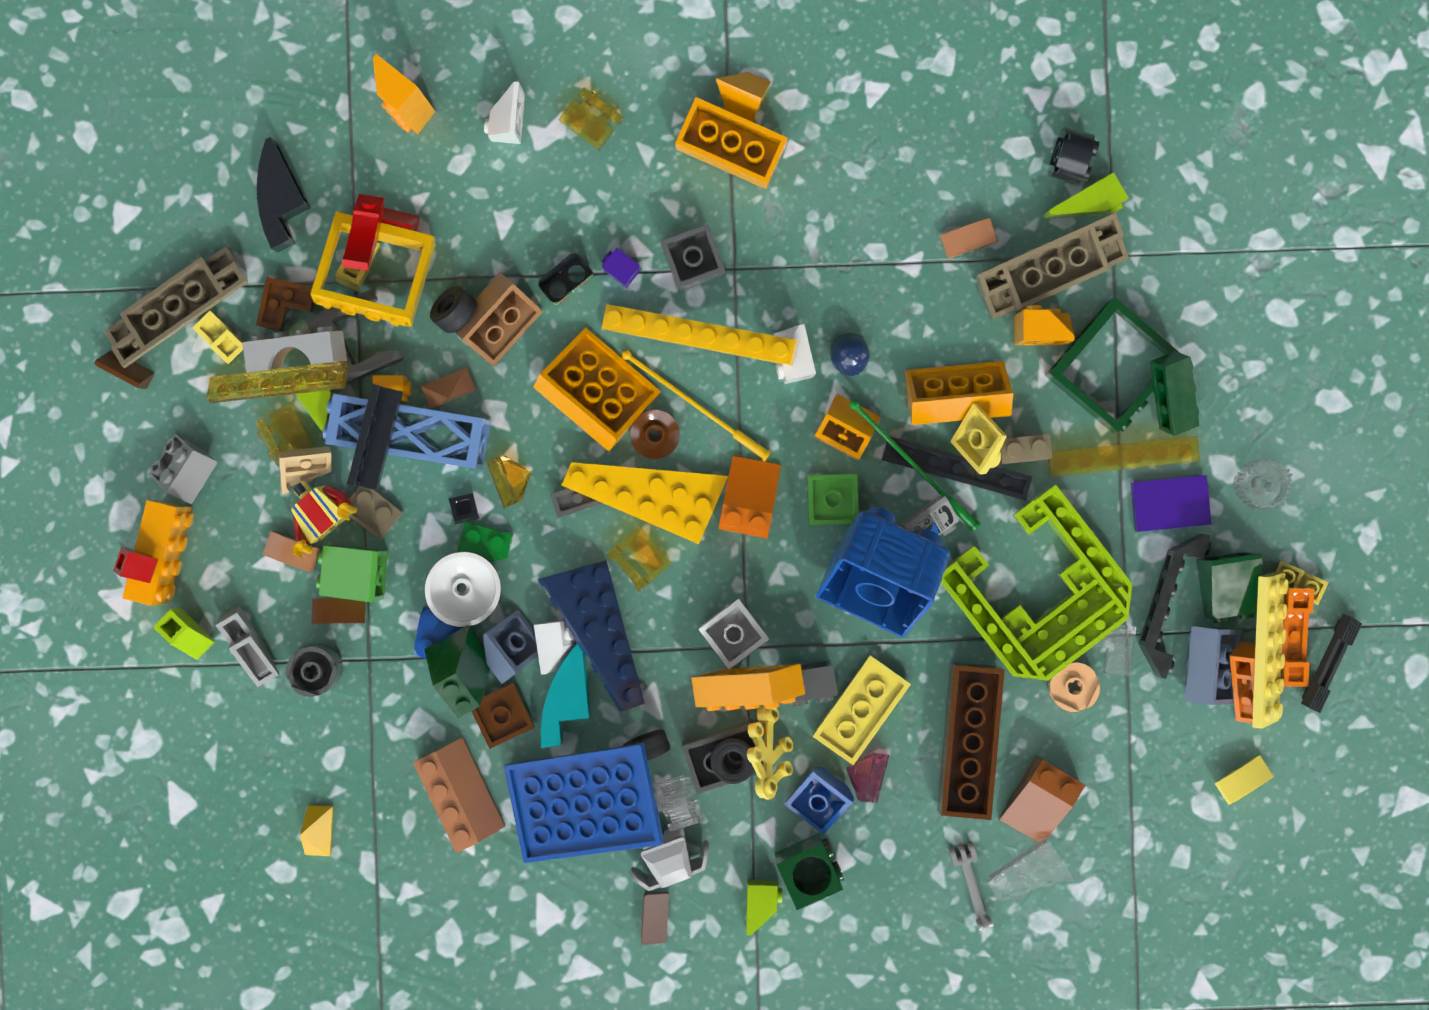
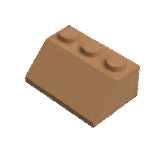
[455,272,543,367]

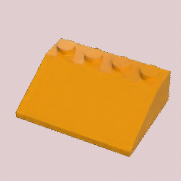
[533,327,661,451]

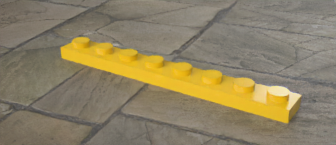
[601,304,798,366]

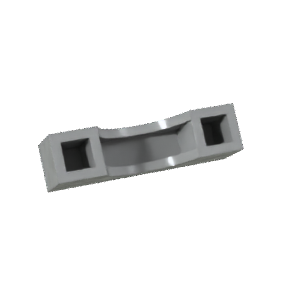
[242,326,347,372]

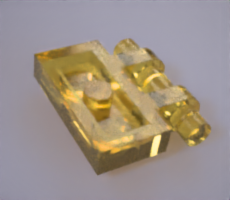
[559,87,624,151]
[255,403,315,467]

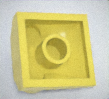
[950,403,1007,474]

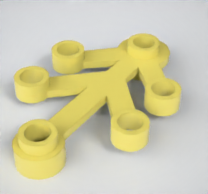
[747,706,793,800]

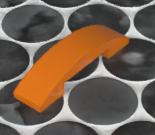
[1281,587,1314,687]

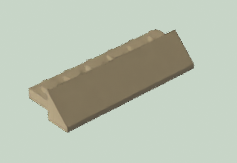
[976,212,1129,319]
[104,246,248,368]

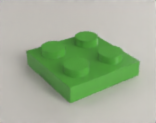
[807,474,859,525]

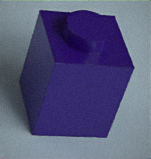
[601,248,642,289]

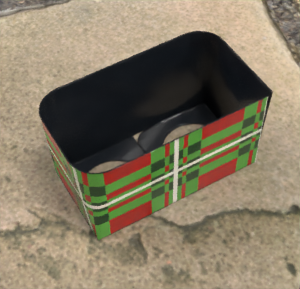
[538,253,593,306]

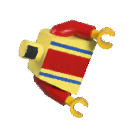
[291,481,357,559]

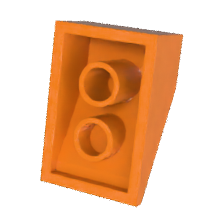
[718,456,781,539]

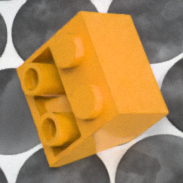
[813,393,880,460]

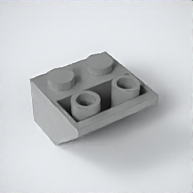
[149,433,218,504]

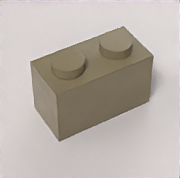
[998,434,1052,465]

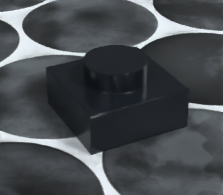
[449,493,479,525]

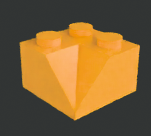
[1014,305,1074,346]

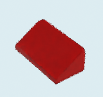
[381,208,420,232]

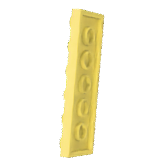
[1252,572,1288,729]

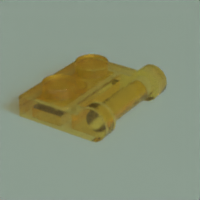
[606,526,672,592]

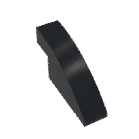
[257,137,310,252]

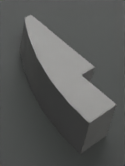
[216,606,279,688]

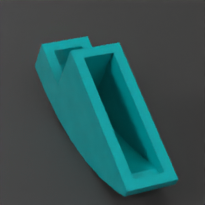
[541,644,591,748]

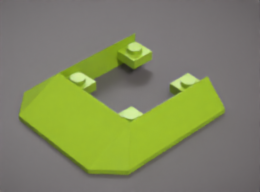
[941,485,1133,681]

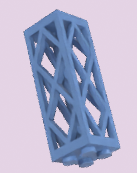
[323,394,491,470]

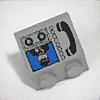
[899,496,959,536]

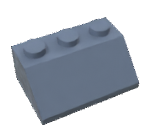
[1184,626,1243,705]

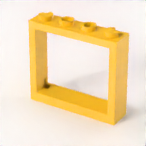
[310,211,436,327]

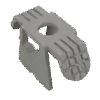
[629,824,709,891]

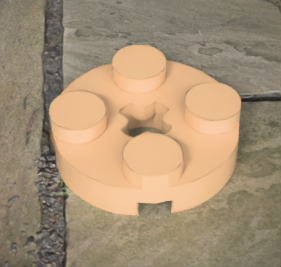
[1048,661,1100,712]

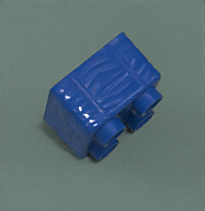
[816,507,950,637]

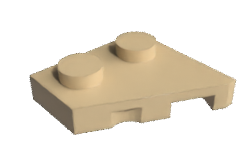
[278,446,332,494]

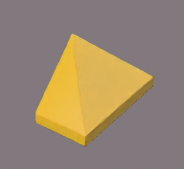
[300,804,333,856]

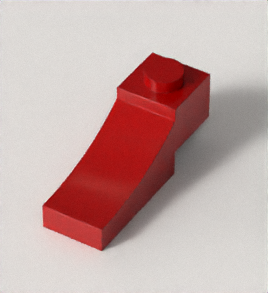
[342,194,384,271]

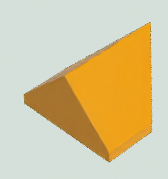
[716,72,771,123]

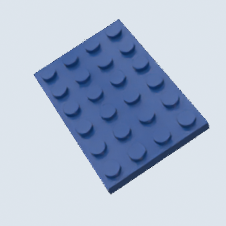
[504,743,664,863]

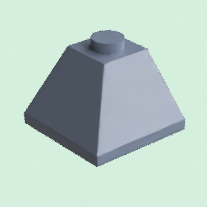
[483,610,538,684]

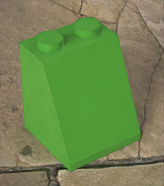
[316,545,388,602]

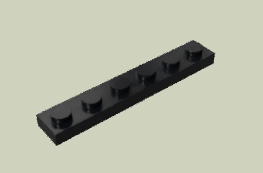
[881,436,1032,501]

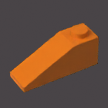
[1230,642,1256,723]

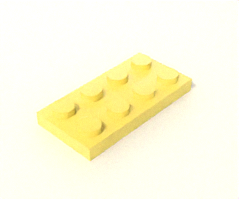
[812,654,911,765]

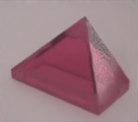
[846,752,890,803]

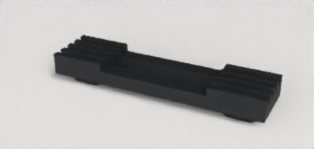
[1301,614,1362,713]

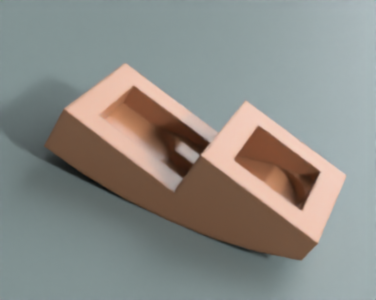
[940,218,999,259]
[263,531,321,572]

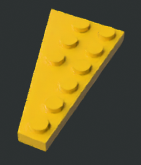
[562,462,728,544]

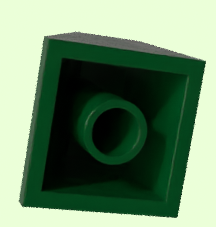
[1196,552,1262,623]
[424,625,490,718]

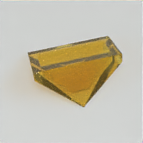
[486,455,531,508]

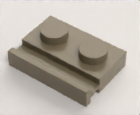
[349,486,404,540]

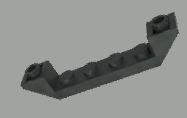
[1139,534,1211,679]

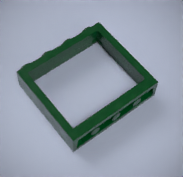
[1045,297,1180,433]

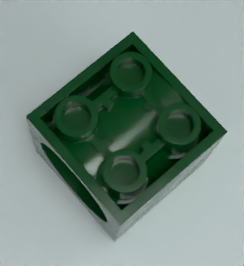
[775,833,845,910]

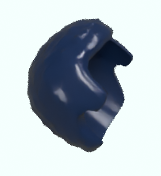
[830,333,870,376]

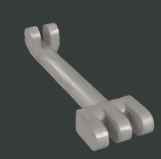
[949,842,994,931]

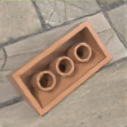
[413,737,505,853]

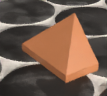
[421,367,477,410]

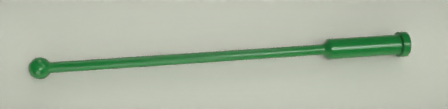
[849,400,981,532]

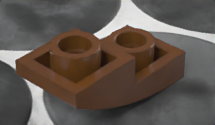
[311,598,365,624]

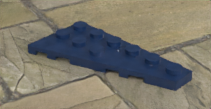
[538,560,645,711]

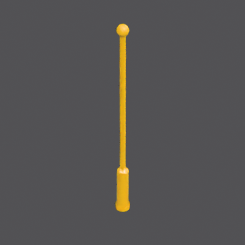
[622,350,771,462]

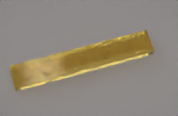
[206,361,348,403]
[1048,436,1200,477]

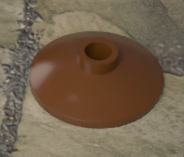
[630,410,680,459]

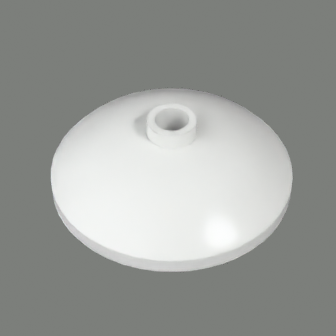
[425,552,501,627]

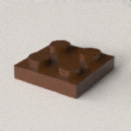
[471,682,535,749]

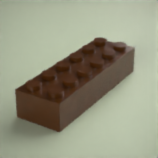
[937,662,1005,820]

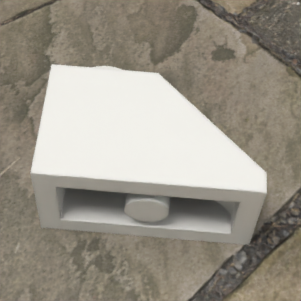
[534,620,575,675]

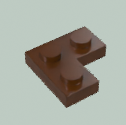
[256,277,314,332]

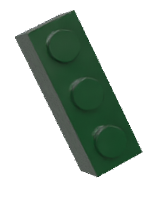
[1150,351,1199,436]

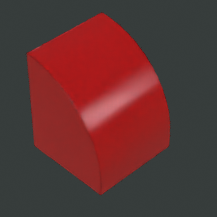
[113,546,158,583]

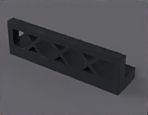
[347,384,403,491]

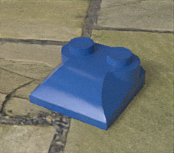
[414,606,471,659]
[784,767,854,835]

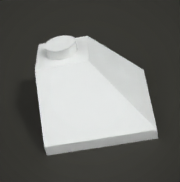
[484,82,525,144]

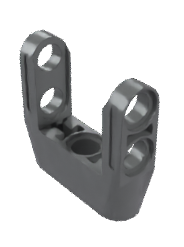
[307,290,404,387]

